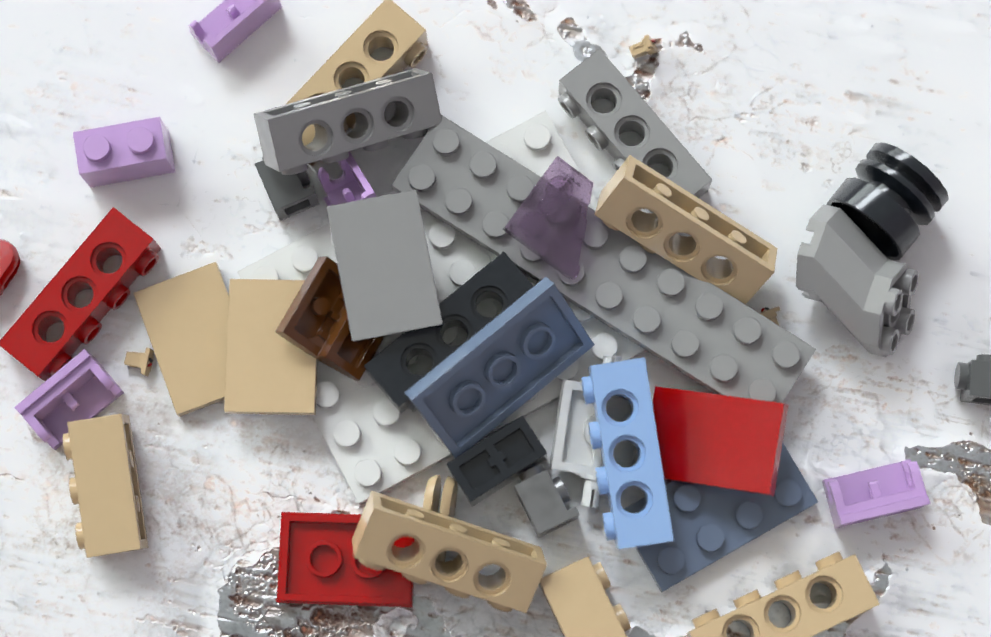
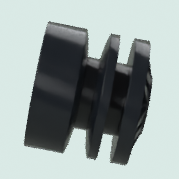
[827,142,949,260]

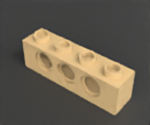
[285,0,428,167]
[594,155,778,305]
[352,491,547,613]
[686,551,880,637]

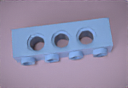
[581,357,674,549]

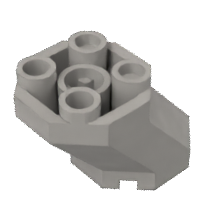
[796,204,919,357]

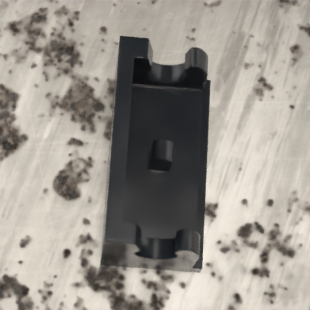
[446,415,547,507]

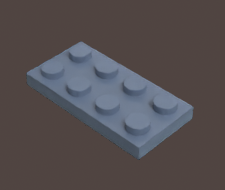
[405,277,595,458]
[624,444,818,593]

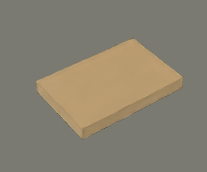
[133,262,229,417]
[224,279,318,415]

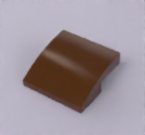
[275,256,385,381]

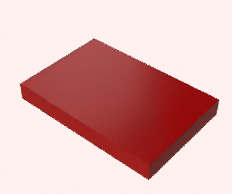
[652,386,789,496]
[276,512,415,608]

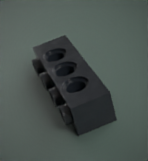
[364,251,534,413]

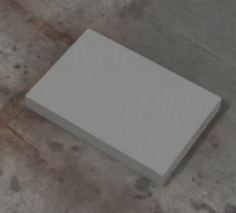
[326,189,443,342]

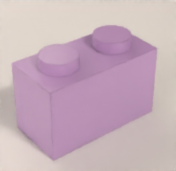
[73,116,175,188]

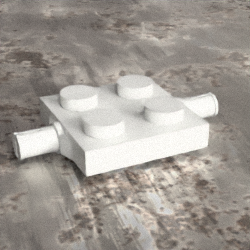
[549,354,653,508]

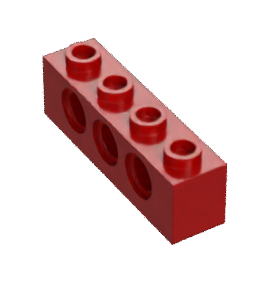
[0,207,161,381]

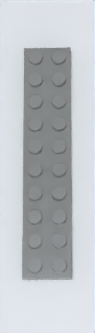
[391,115,816,403]

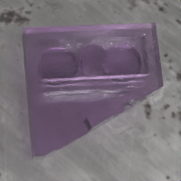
[502,156,593,281]

